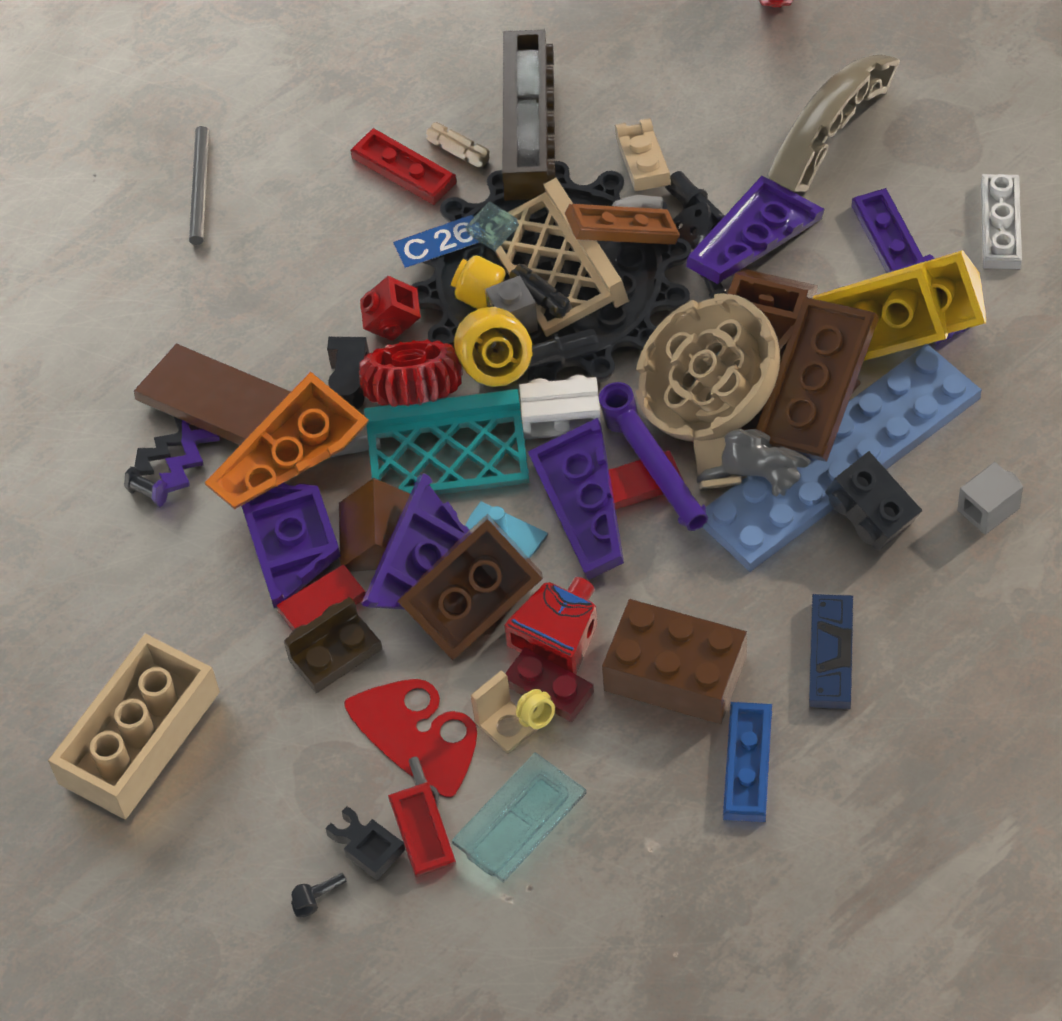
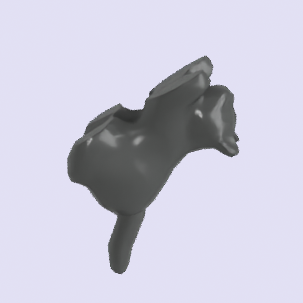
[696,429,811,497]

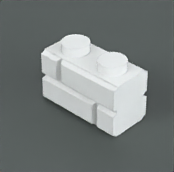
[519,375,601,440]

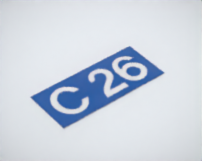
[393,215,485,268]

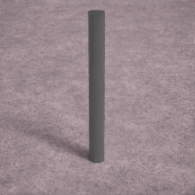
[189,126,209,245]

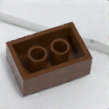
[602,599,747,725]

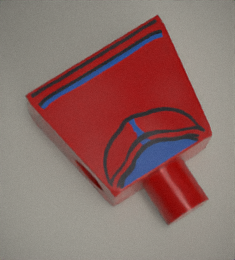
[504,577,597,674]

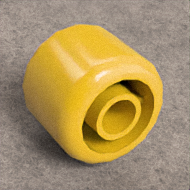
[454,307,532,387]

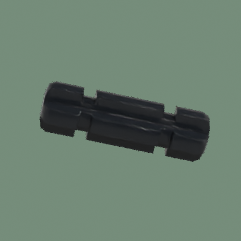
[509,264,572,318]

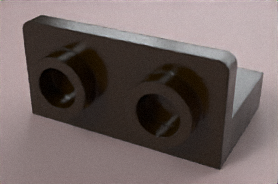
[284,597,382,693]

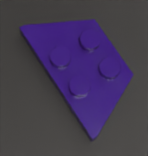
[361,473,469,610]
[241,482,341,608]

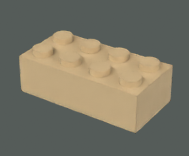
[48,633,220,820]

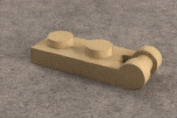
[615,118,671,191]

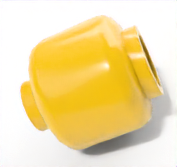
[450,256,505,309]

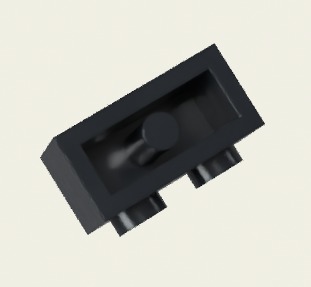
[825,451,923,551]

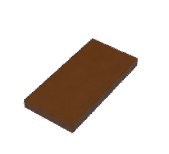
[756,297,879,462]
[134,343,291,445]

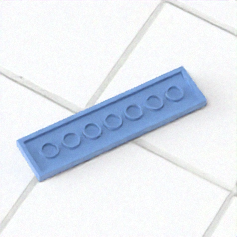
[702,344,982,572]

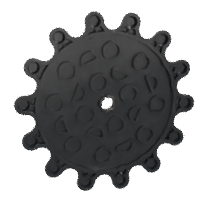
[411,161,691,382]

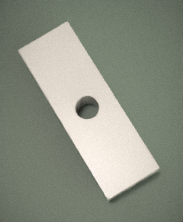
[981,174,1022,269]

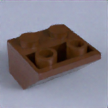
[727,269,818,341]

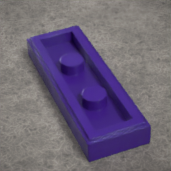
[851,188,923,273]

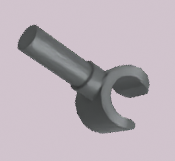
[409,757,440,807]

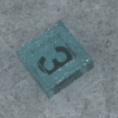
[465,201,519,251]

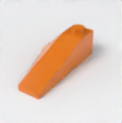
[205,371,369,510]

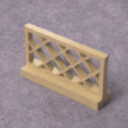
[481,178,629,337]

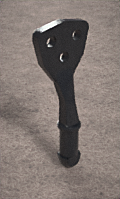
[673,202,727,299]

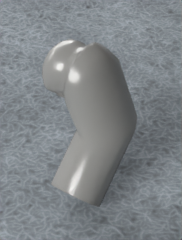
[612,195,663,209]

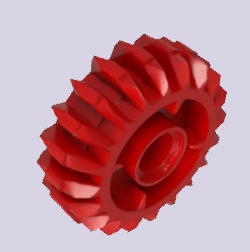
[359,339,463,407]

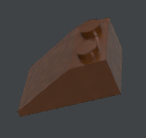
[397,514,543,661]

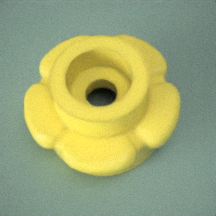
[516,689,555,729]

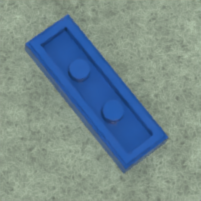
[723,702,772,822]

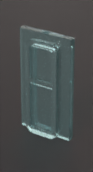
[452,752,587,883]

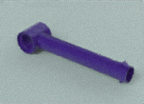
[599,382,708,531]

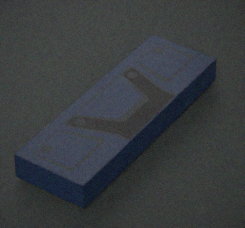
[809,594,853,709]

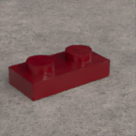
[505,647,594,723]

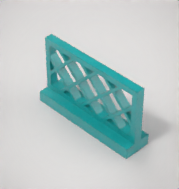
[364,389,530,495]

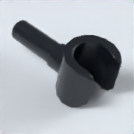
[291,873,347,918]

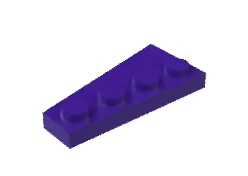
[686,176,825,284]
[528,418,624,580]

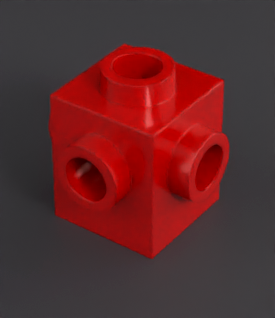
[360,276,421,341]

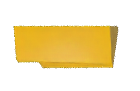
[813,250,986,361]

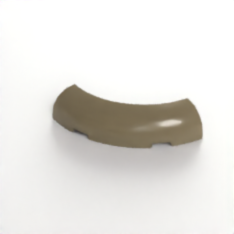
[767,55,900,192]

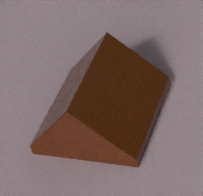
[339,478,410,572]

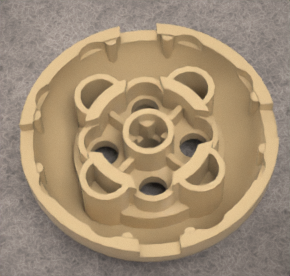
[635,294,780,441]

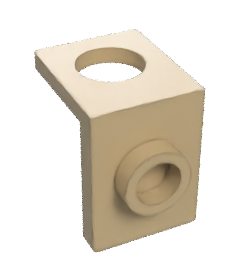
[693,436,742,491]
[471,671,538,754]

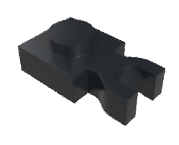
[325,806,405,880]

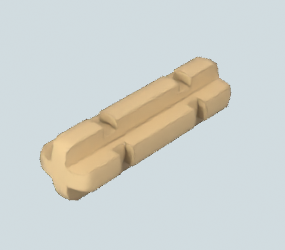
[426,122,490,168]

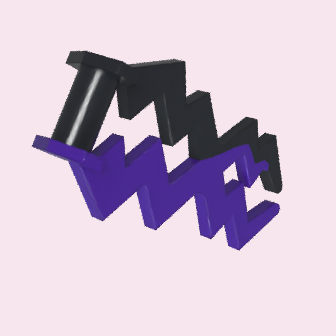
[124,417,220,507]

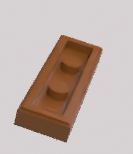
[565,204,680,245]

